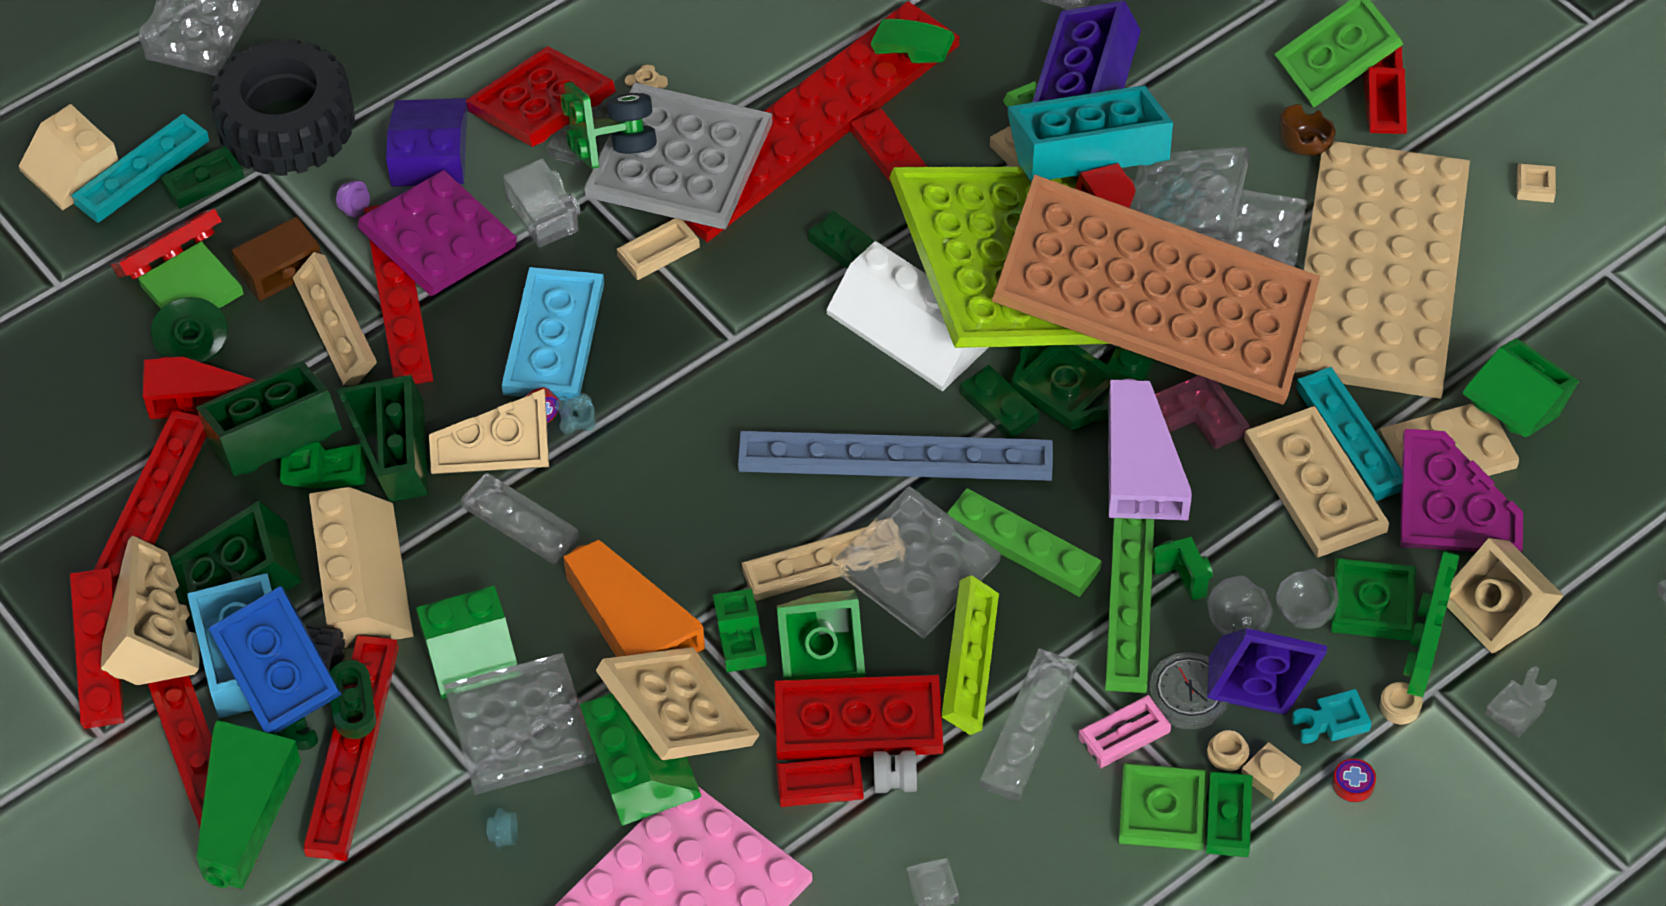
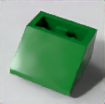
[1462,338,1579,438]

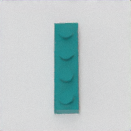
[72,113,209,223]
[1296,367,1402,501]

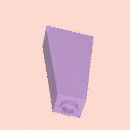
[1108,379,1192,520]

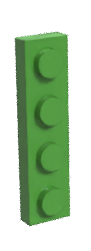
[945,488,1102,597]

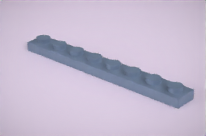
[738,431,1053,481]

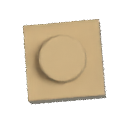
[1241,742,1301,801]

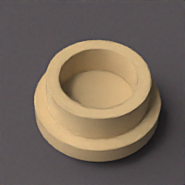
[1207,730,1249,771]

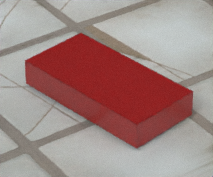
[776,756,864,807]

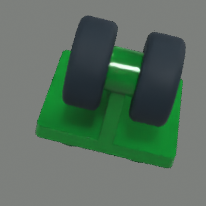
[561,82,657,169]

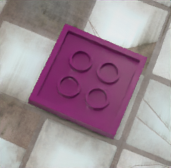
[358,170,517,296]

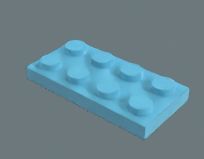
[502,267,604,402]

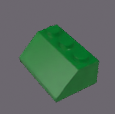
[579,693,702,826]

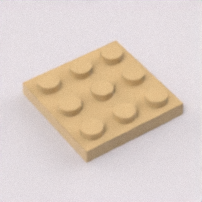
[596,647,760,760]

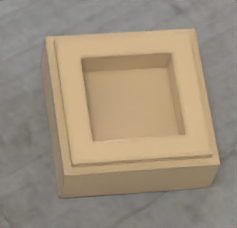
[1516,163,1556,203]

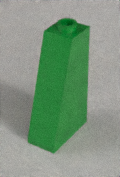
[196,720,301,889]

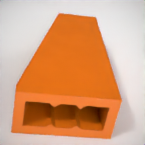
[563,540,705,657]

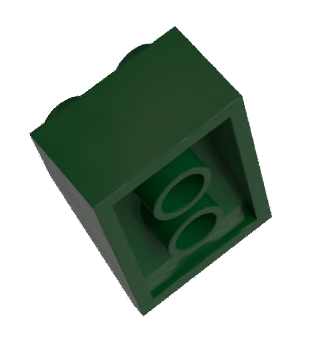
[169,501,303,624]

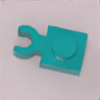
[1291,689,1372,744]

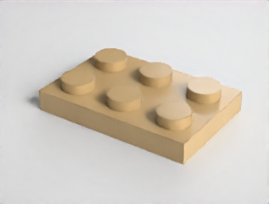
[1378,403,1519,476]

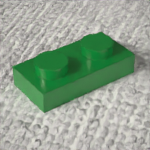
[1206,772,1253,857]

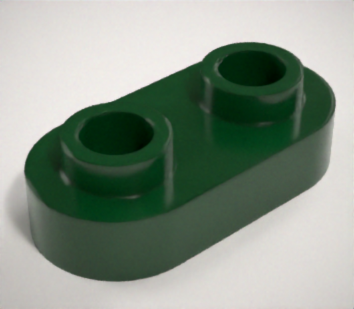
[330,660,376,739]

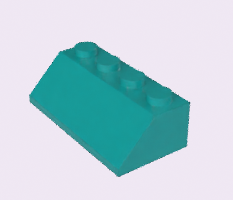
[1007,85,1173,182]

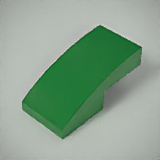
[871,19,955,63]
[280,442,367,488]
[712,588,767,673]

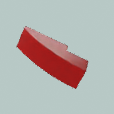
[1363,46,1407,134]

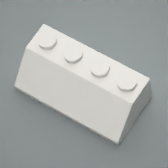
[827,241,989,392]

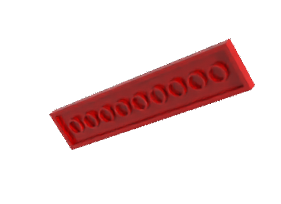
[683,1,960,243]

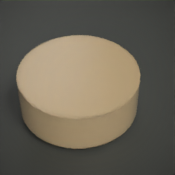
[1379,682,1423,725]

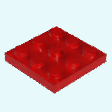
[465,46,616,147]

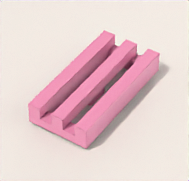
[1078,695,1171,769]

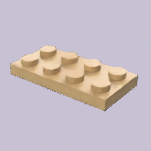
[1244,406,1389,558]

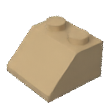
[19,104,119,211]
[1447,538,1564,653]

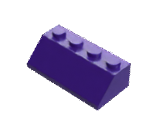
[1032,0,1141,103]

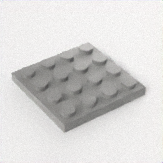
[584,82,772,230]

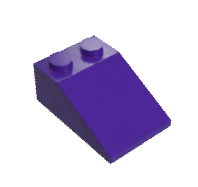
[386,98,467,187]
[1207,628,1327,715]

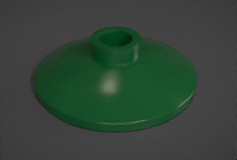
[151,297,228,363]

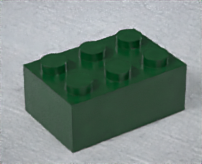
[196,361,342,477]

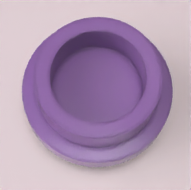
[336,180,370,217]

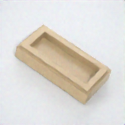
[617,218,700,280]

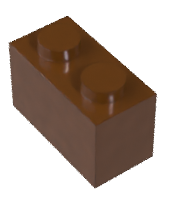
[231,217,321,302]

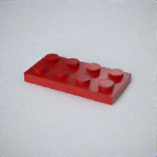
[775,675,943,760]

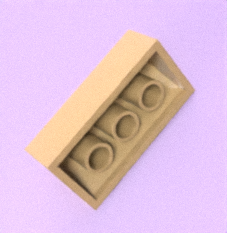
[309,487,414,649]

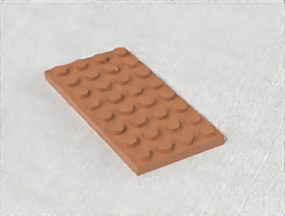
[992,174,1320,405]

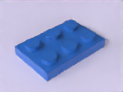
[208,586,342,734]

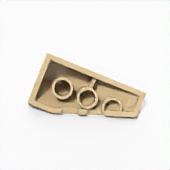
[101,535,200,685]

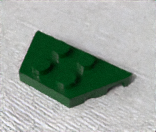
[1012,345,1127,430]

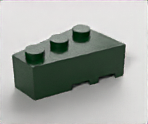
[336,375,428,502]

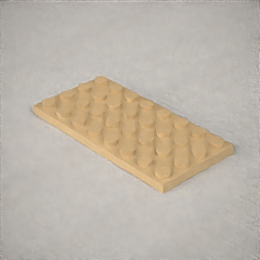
[1293,140,1470,399]

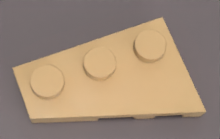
[429,389,550,474]

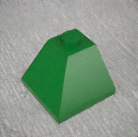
[776,590,866,680]

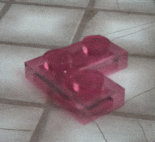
[1155,375,1250,449]

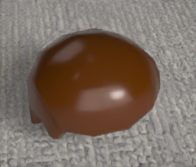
[1279,104,1336,156]

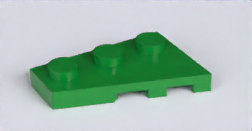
[1403,552,1460,698]

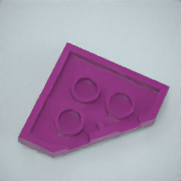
[1400,429,1523,553]

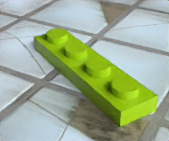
[942,575,999,735]

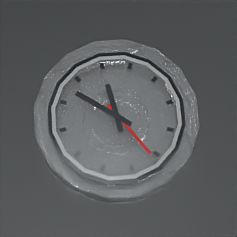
[1148,652,1229,729]

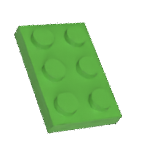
[1274,0,1403,108]

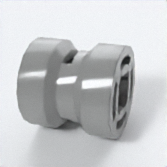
[873,750,917,794]

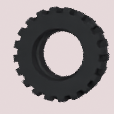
[210,39,355,176]

